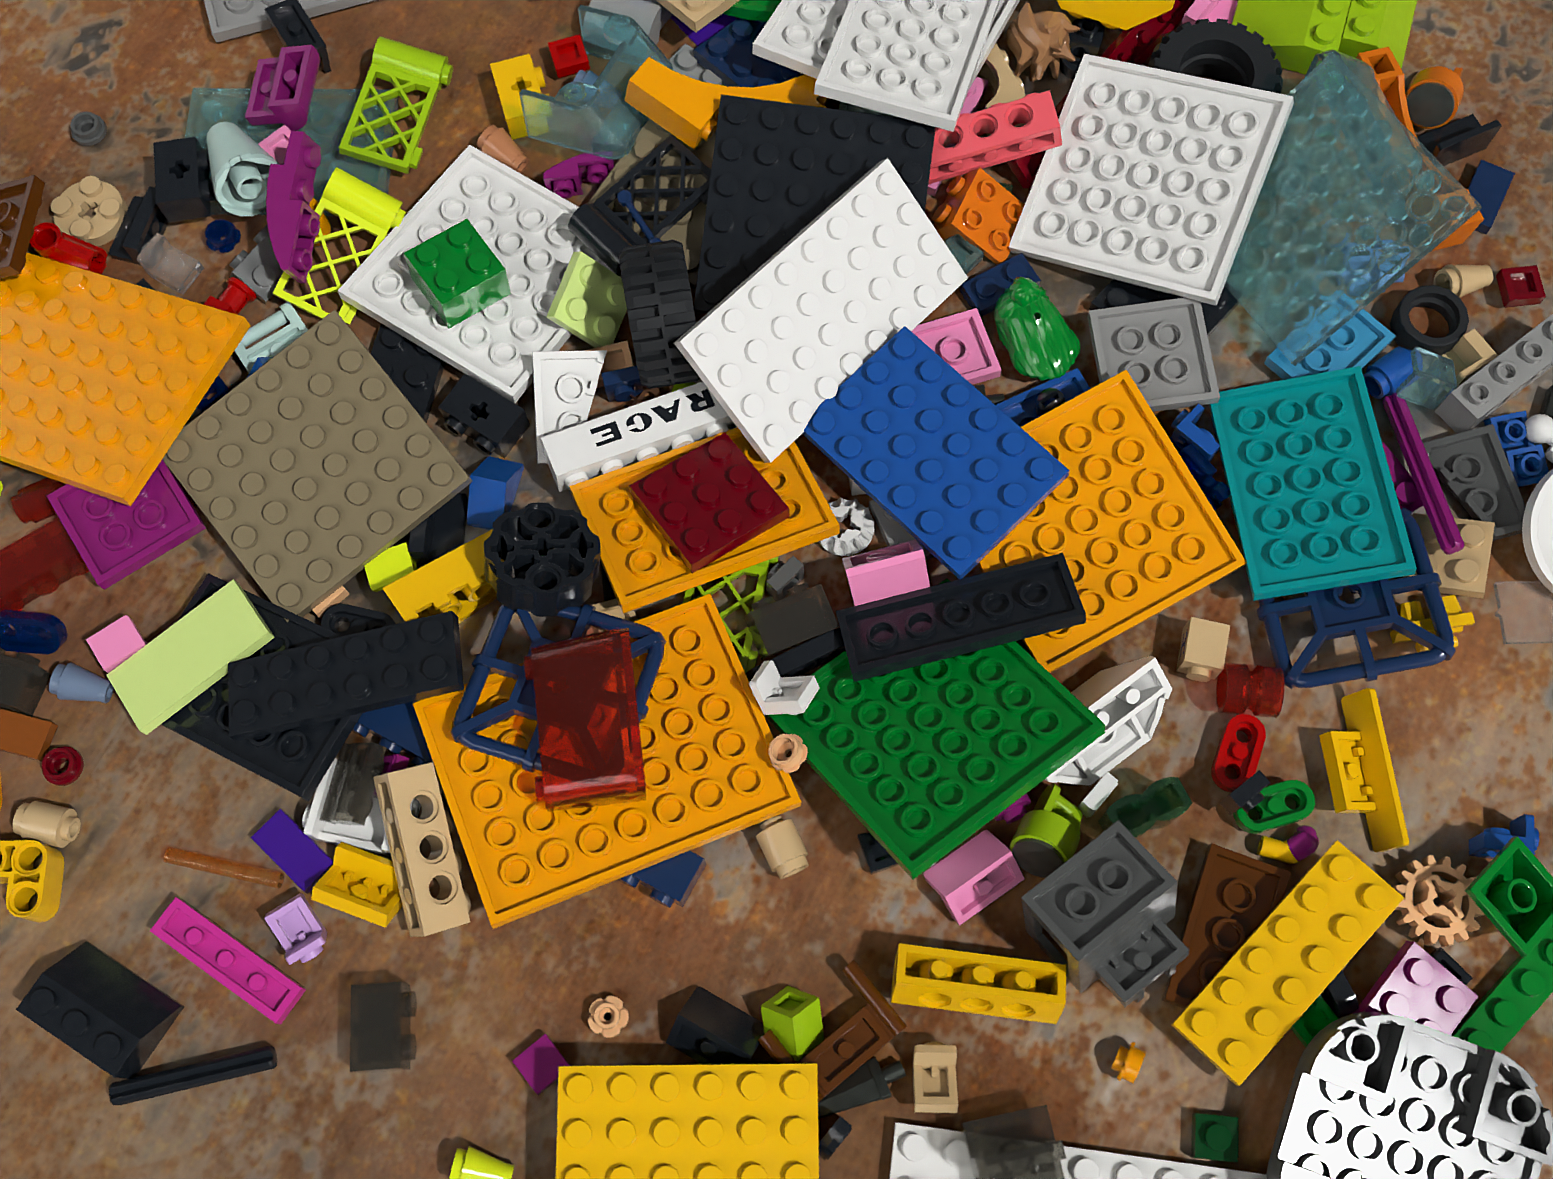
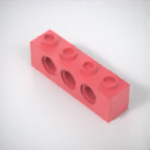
[928,90,1062,184]

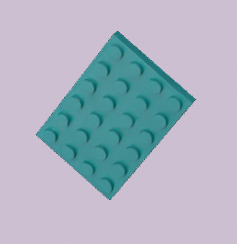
[1208,366,1417,601]

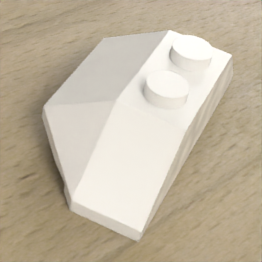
[1045,656,1172,785]

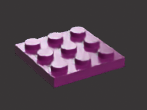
[47,459,206,590]

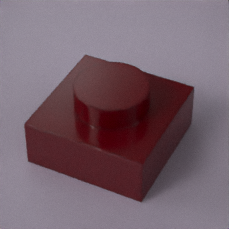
[1496,265,1546,308]

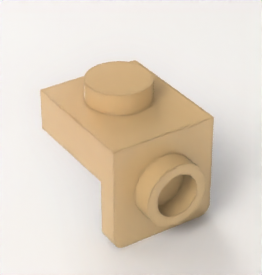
[912,1042,958,1113]

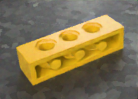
[891,943,1066,1024]

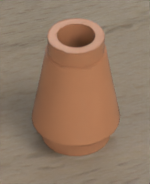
[477,125,529,174]

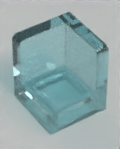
[1396,347,1458,410]

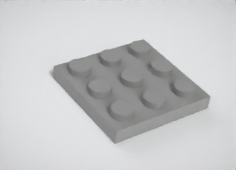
[1088,298,1220,412]

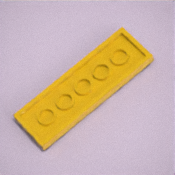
[1171,840,1404,1086]

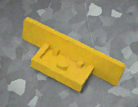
[1319,688,1409,852]

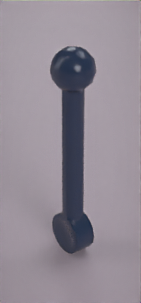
[617,190,661,243]

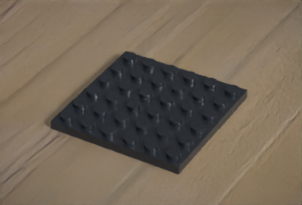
[694,94,936,314]

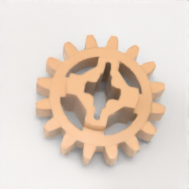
[1393,855,1485,947]

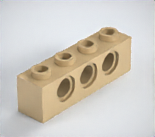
[373,762,471,937]

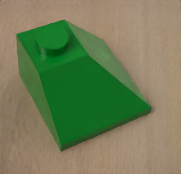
[1465,836,1553,957]

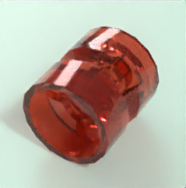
[1216,662,1284,718]

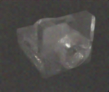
[137,233,204,295]

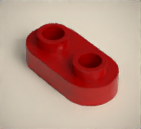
[1211,714,1266,792]

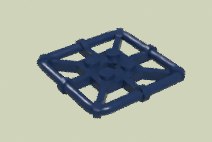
[1257,507,1456,689]
[450,604,666,788]

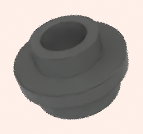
[70,112,107,146]

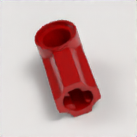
[30,222,107,274]

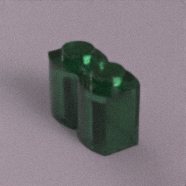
[1098,777,1192,840]

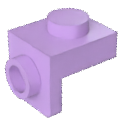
[264,892,327,965]

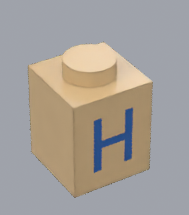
[1176,617,1230,682]

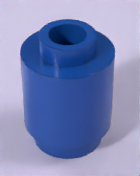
[1363,347,1420,399]

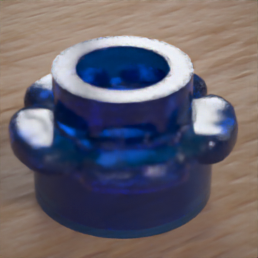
[205,219,241,253]

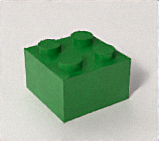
[404,219,511,329]

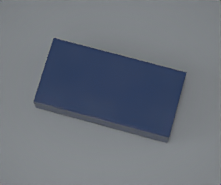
[1467,159,1515,234]

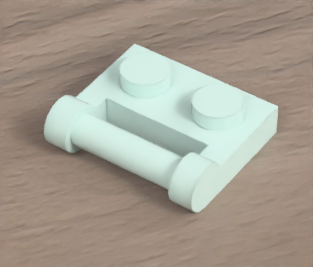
[234,302,308,373]

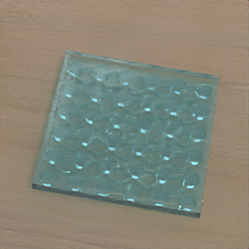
[1225,52,1482,366]

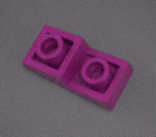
[543,148,615,199]

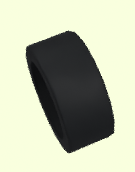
[1390,285,1469,359]

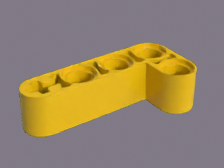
[0,840,64,923]

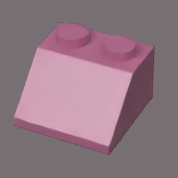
[842,539,930,606]

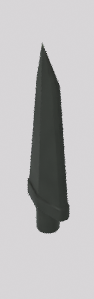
[818,1057,906,1119]

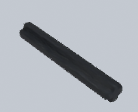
[109,1046,277,1106]

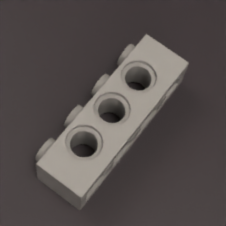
[1435,314,1553,434]

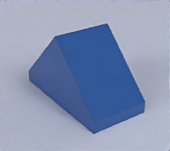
[467,456,524,530]

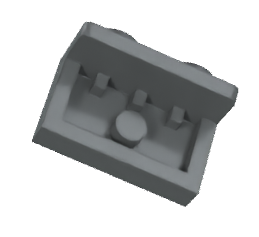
[229,224,313,304]

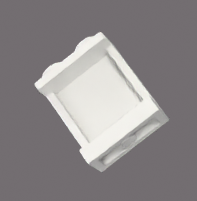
[302,758,421,856]

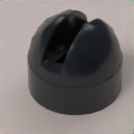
[1035,387,1066,417]

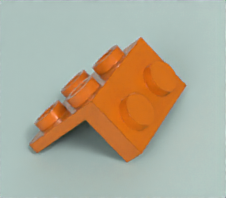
[932,167,1025,264]

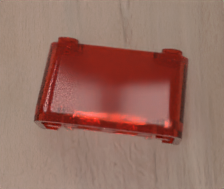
[524,628,646,812]

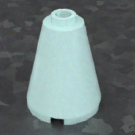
[206,122,279,216]

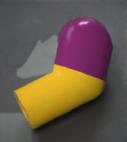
[1257,825,1319,864]

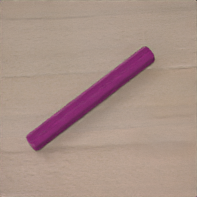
[1382,392,1465,555]

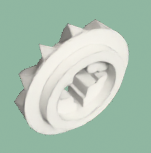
[818,497,874,556]

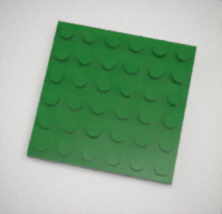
[766,578,1105,880]

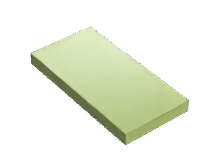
[106,579,275,735]

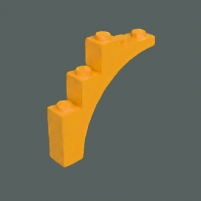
[624,57,830,149]

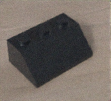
[16,941,185,1079]

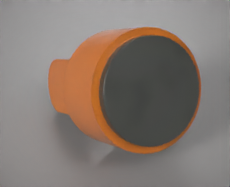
[1406,66,1464,129]

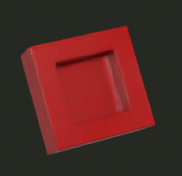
[548,34,591,78]

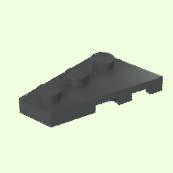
[1423,424,1526,541]

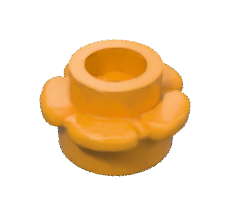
[1111,1041,1146,1084]

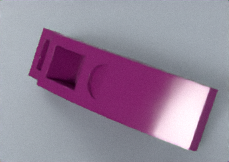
[266,131,321,284]

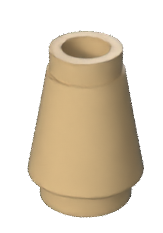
[1433,264,1493,297]

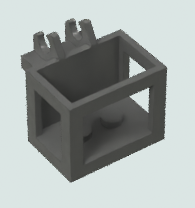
[1021,820,1189,1007]

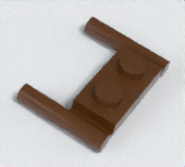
[758,960,907,1103]

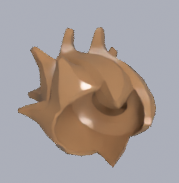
[1006,2,1080,82]

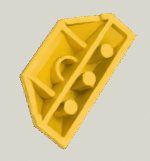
[1057,0,1175,30]

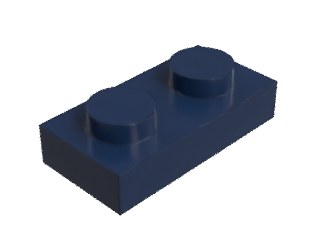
[960,253,1041,317]

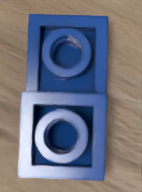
[1483,411,1549,487]

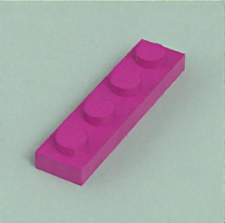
[150,897,307,1025]

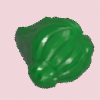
[994,277,1080,381]

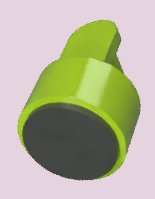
[1010,783,1082,878]

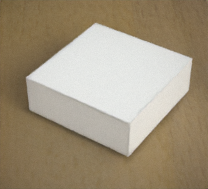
[1078,771,1119,818]

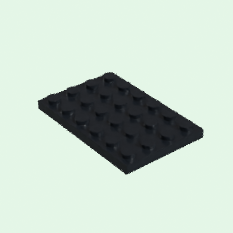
[123,573,362,802]

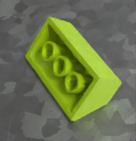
[1332,0,1417,69]

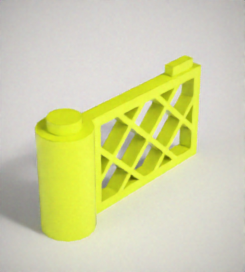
[273,167,406,325]

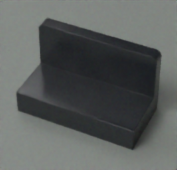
[264,0,331,73]
[1417,114,1502,169]
[109,186,169,267]
[408,493,468,565]
[666,987,765,1065]

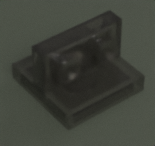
[962,1105,1066,1179]

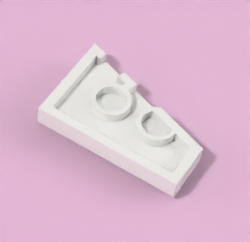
[532,350,607,464]

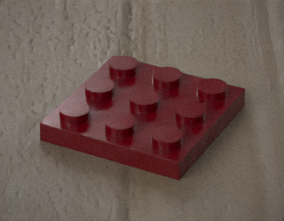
[629,432,790,573]

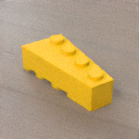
[382,529,504,624]

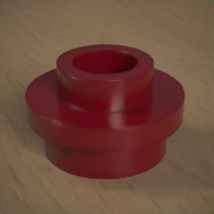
[42,746,84,786]

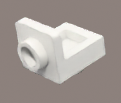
[749,660,820,715]

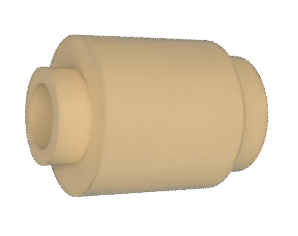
[13,801,81,848]
[756,815,809,879]

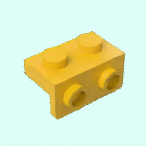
[311,842,403,928]

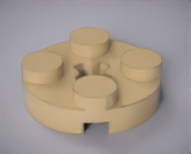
[51,176,128,246]

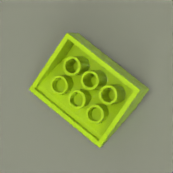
[1231,0,1351,79]

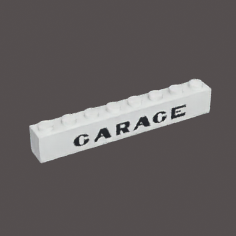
[541,382,737,492]

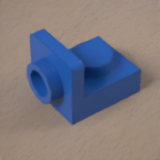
[1170,404,1221,470]
[1469,814,1539,859]

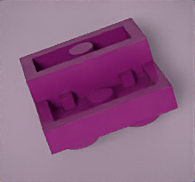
[245,45,320,131]

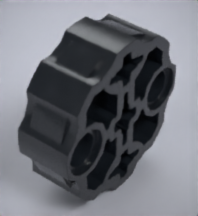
[484,502,601,617]

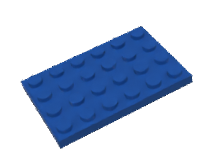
[802,326,1069,579]

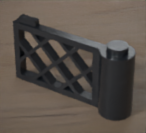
[568,134,711,276]

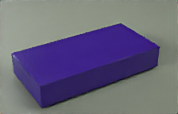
[251,809,334,894]

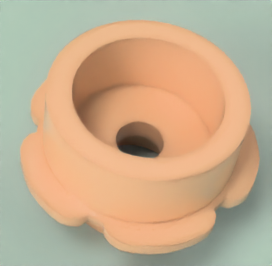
[769,734,808,773]
[588,996,629,1038]

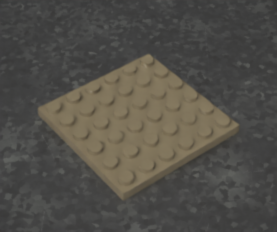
[163,310,473,622]

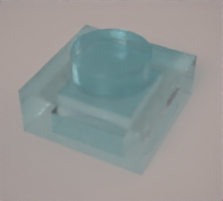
[945,234,984,274]

